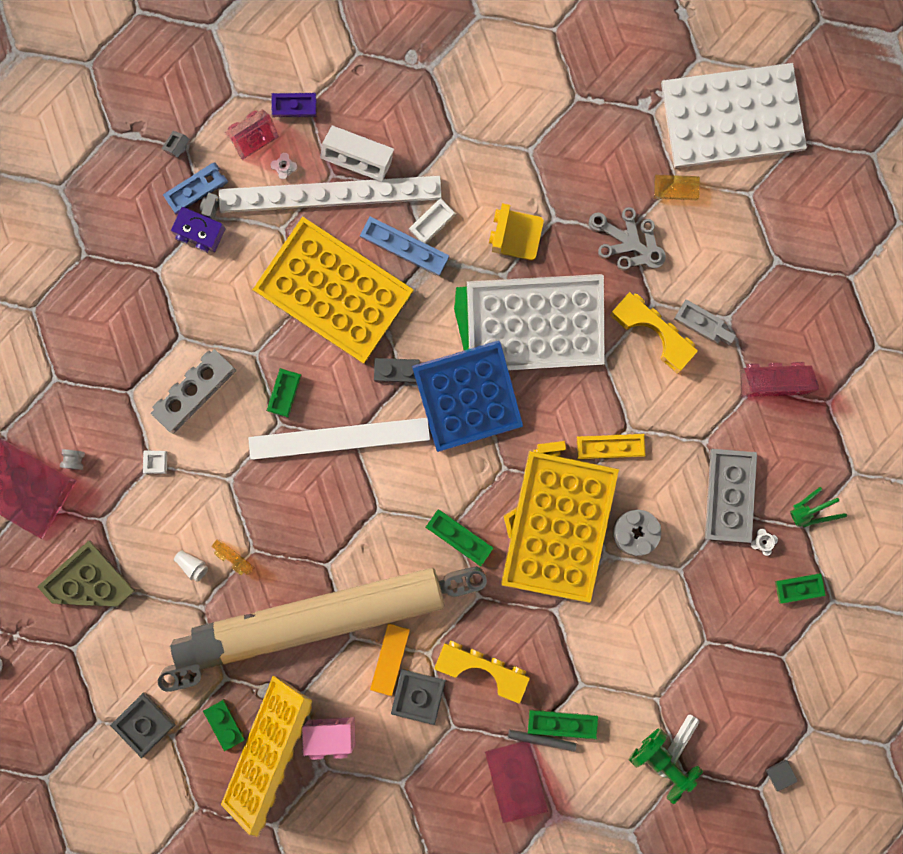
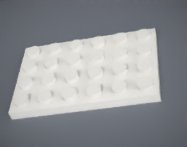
[661,63,807,168]
[467,274,604,370]

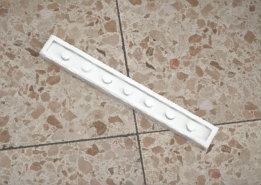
[248,418,430,460]

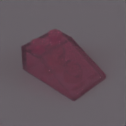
[225,109,279,160]
[485,741,548,823]

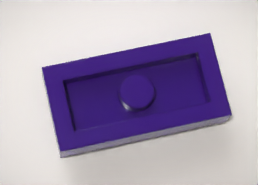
[272,93,317,117]

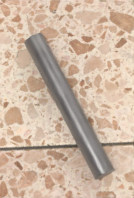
[508,729,577,752]

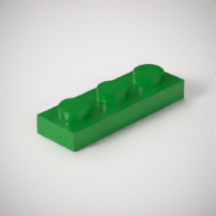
[425,509,494,567]
[527,709,598,739]

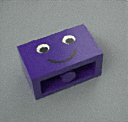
[171,206,226,253]

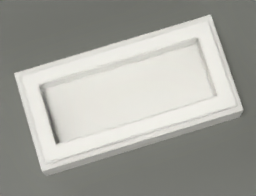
[409,198,456,244]

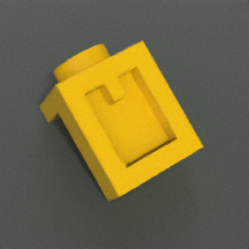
[533,441,566,456]

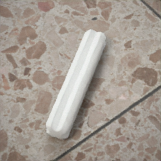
[656,715,699,778]

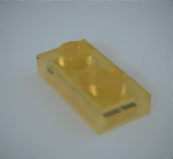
[654,175,700,200]
[211,539,255,575]

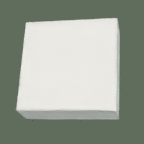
[143,451,168,474]

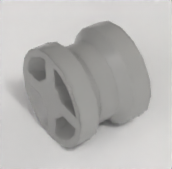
[60,449,85,470]

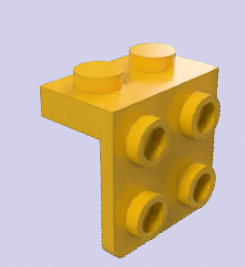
[489,203,544,261]

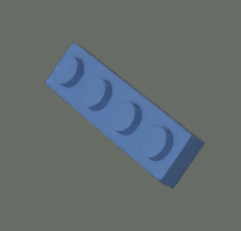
[360,217,449,277]

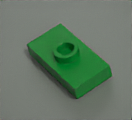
[266,368,302,418]

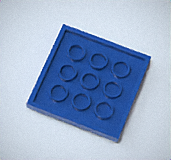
[412,340,523,452]

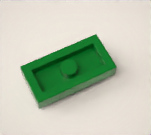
[775,573,826,604]
[203,699,246,752]

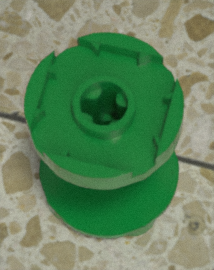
[629,728,703,804]

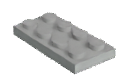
[705,449,757,543]

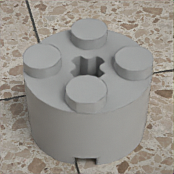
[613,510,661,556]

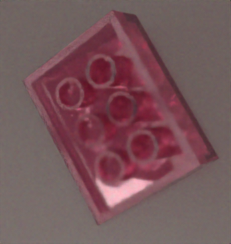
[0,436,77,539]

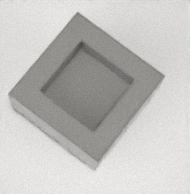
[200,193,219,220]

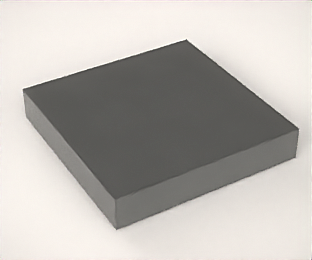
[391,669,446,725]
[110,692,175,758]

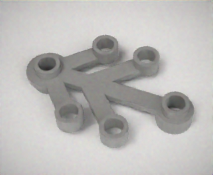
[588,207,666,271]

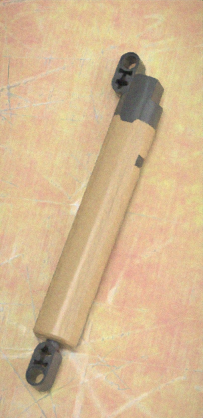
[158,566,487,692]

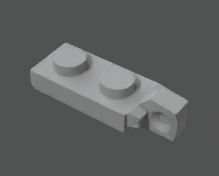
[673,299,736,345]

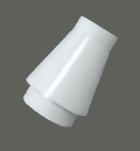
[174,550,208,582]

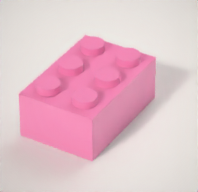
[302,717,356,759]

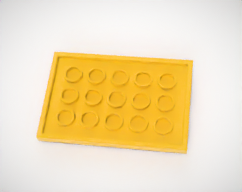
[252,216,414,364]
[501,451,619,603]
[221,676,312,837]

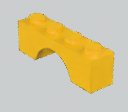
[610,292,698,374]
[434,640,530,704]

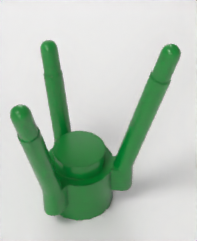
[790,487,847,528]

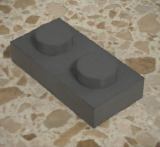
[374,358,420,383]

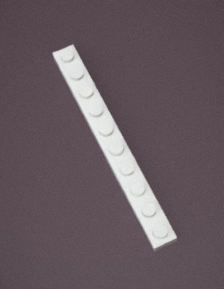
[219,176,442,213]

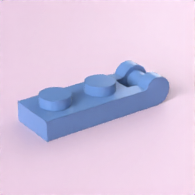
[163,163,228,215]

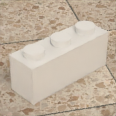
[320,126,394,182]

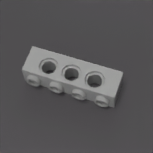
[150,349,237,434]

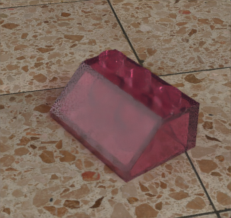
[740,362,819,397]

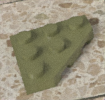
[37,541,135,607]

